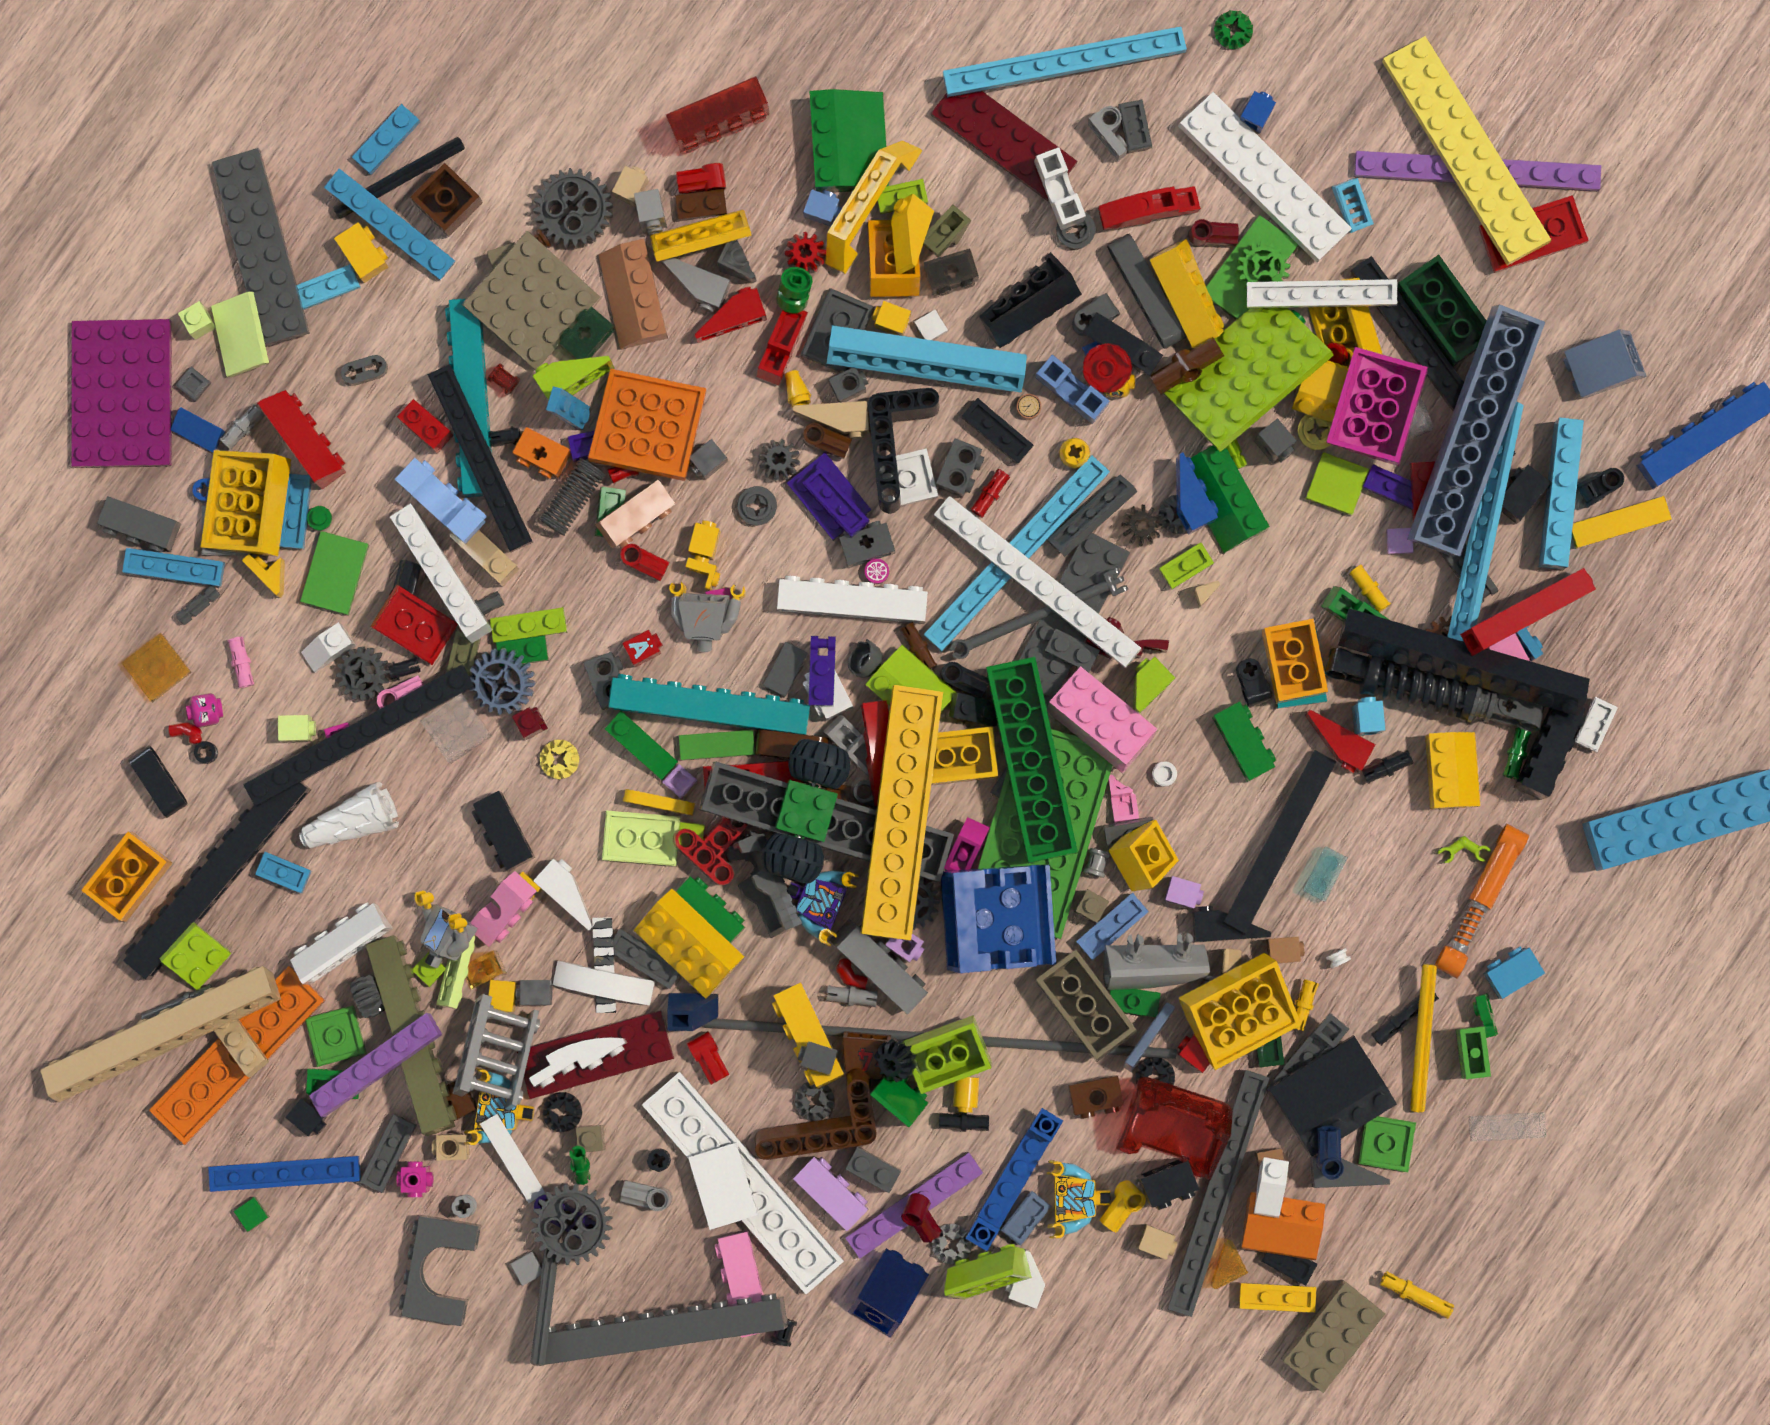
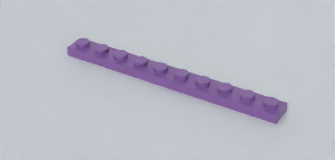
[1354,151,1601,191]

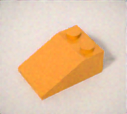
[868,220,920,297]

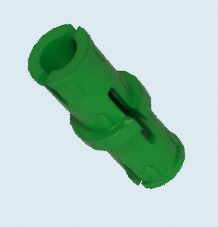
[1503,728,1531,780]
[569,1146,591,1185]

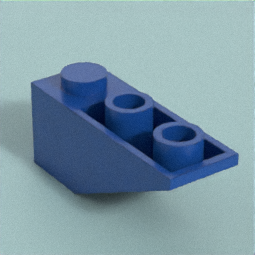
[1176,452,1218,535]

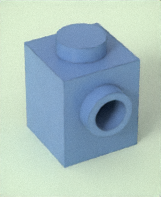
[803,190,842,227]

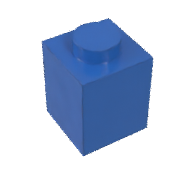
[1240,91,1276,133]

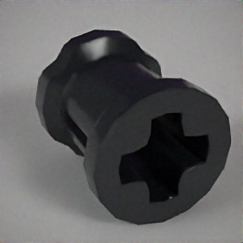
[647,1148,671,1172]
[769,1318,797,1347]

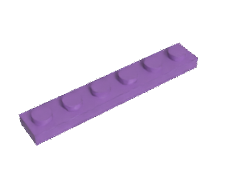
[309,1013,442,1117]
[846,1152,983,1259]

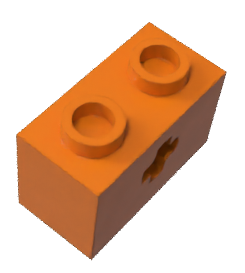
[512,427,571,479]

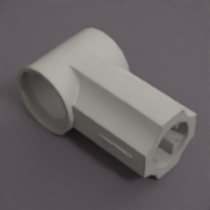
[620,1180,672,1211]

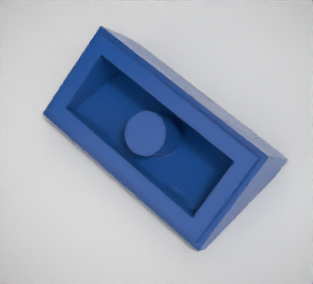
[171,407,226,453]

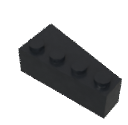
[1513,708,1586,800]

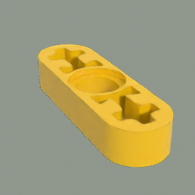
[623,789,695,816]

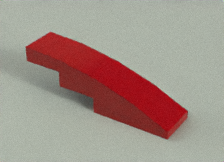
[861,700,889,806]

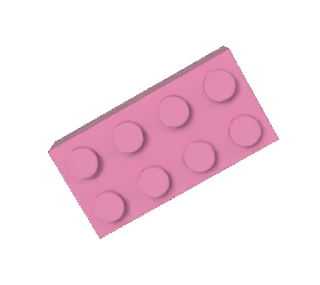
[1047,666,1157,773]

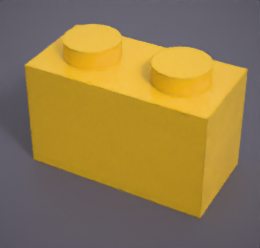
[334,222,389,283]

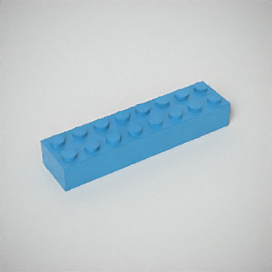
[1582,769,1770,871]

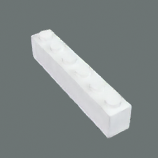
[390,503,493,643]
[777,576,928,624]

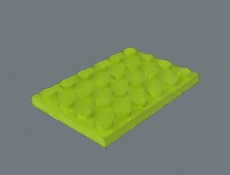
[1163,308,1334,452]

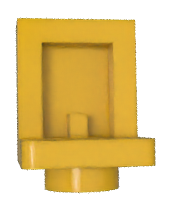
[685,555,721,591]

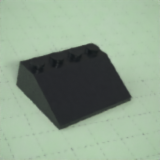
[1268,1035,1397,1157]

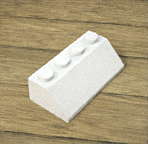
[290,902,393,985]

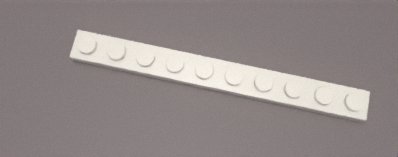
[934,496,1141,668]

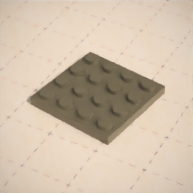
[462,231,600,370]

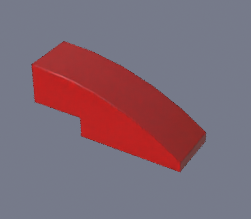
[756,310,808,386]

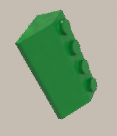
[1190,445,1270,553]

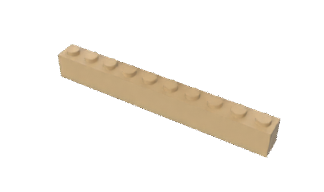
[41,966,281,1102]

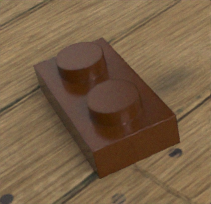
[675,189,727,221]

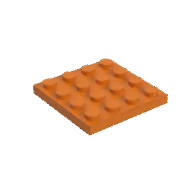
[588,369,707,481]

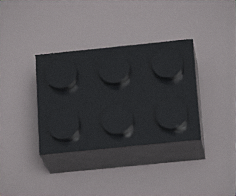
[1136,1157,1199,1210]

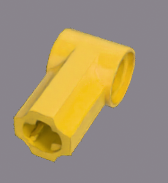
[1099,1180,1146,1233]

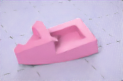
[1108,775,1139,823]

